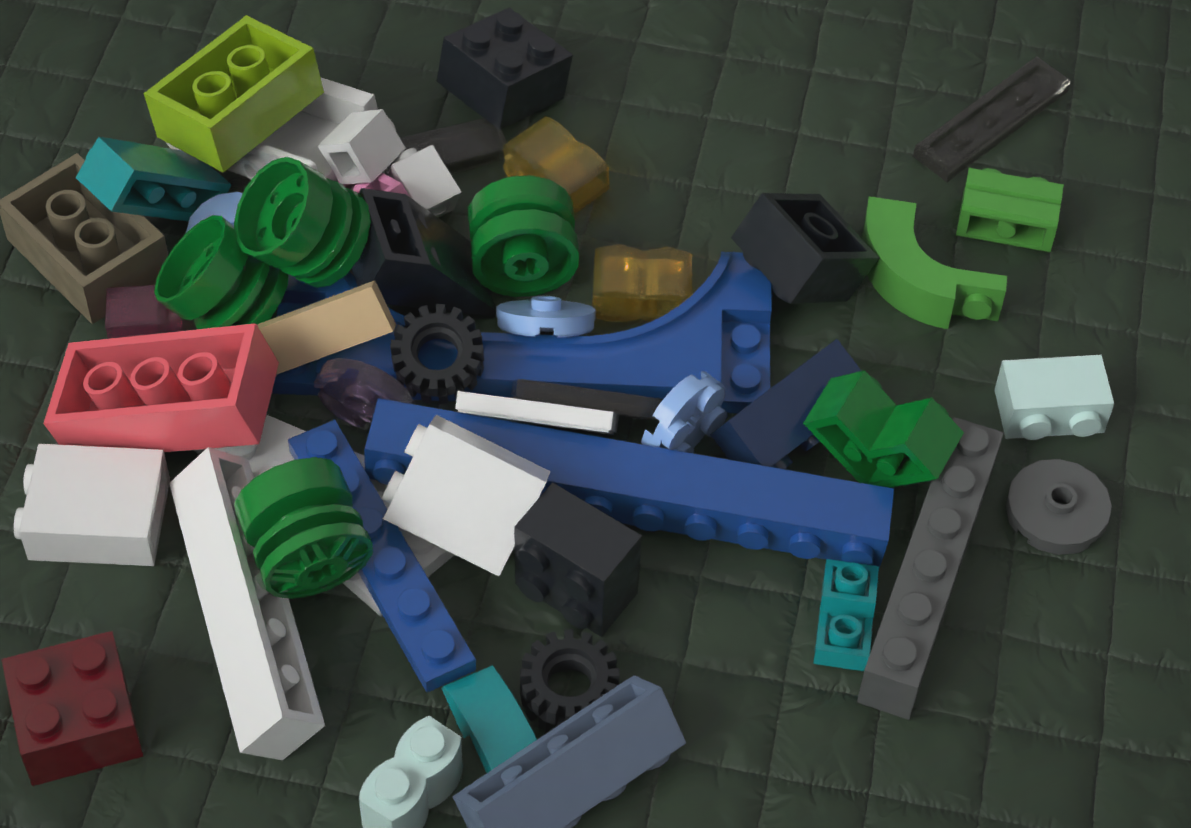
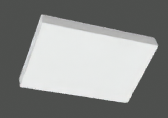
[455,391,619,435]

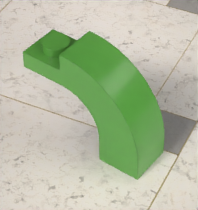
[862,196,1007,329]

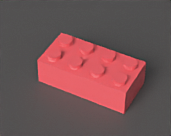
[43,323,279,453]

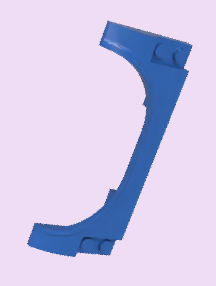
[272,252,772,413]

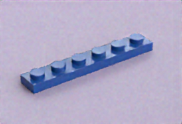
[288,420,476,693]

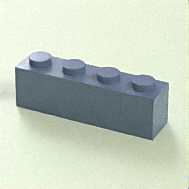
[452,675,686,828]

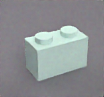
[994,355,1114,440]

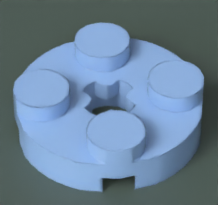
[641,371,727,453]

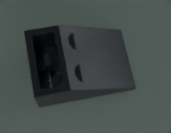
[351,188,496,317]

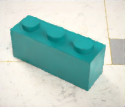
[76,136,231,221]

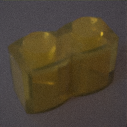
[503,117,609,214]
[592,244,692,322]

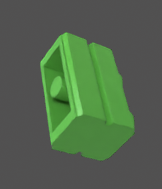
[956,168,1064,252]

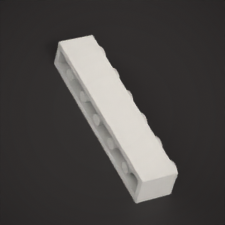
[169,447,325,761]

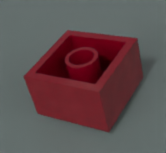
[1,631,144,786]

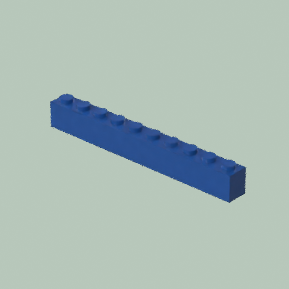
[365,398,894,568]

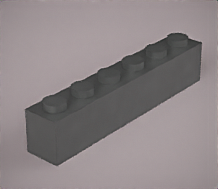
[857,417,1004,720]

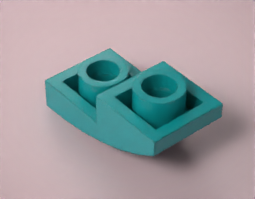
[813,559,879,671]
[441,665,537,773]

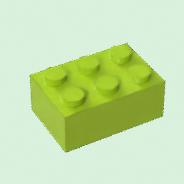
[143,15,324,173]

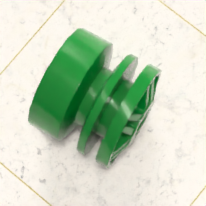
[234,157,371,288]
[154,215,289,329]
[234,457,373,599]

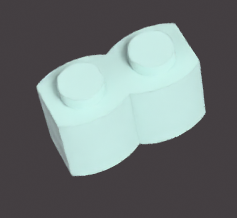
[359,716,463,828]

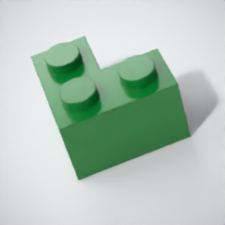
[803,370,964,488]

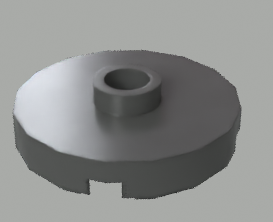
[1005,459,1112,555]

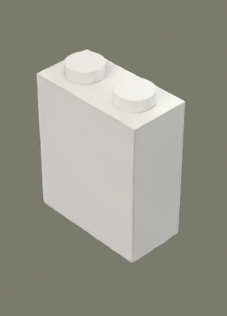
[382,415,551,576]
[14,444,170,566]

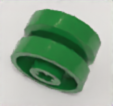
[468,175,579,297]

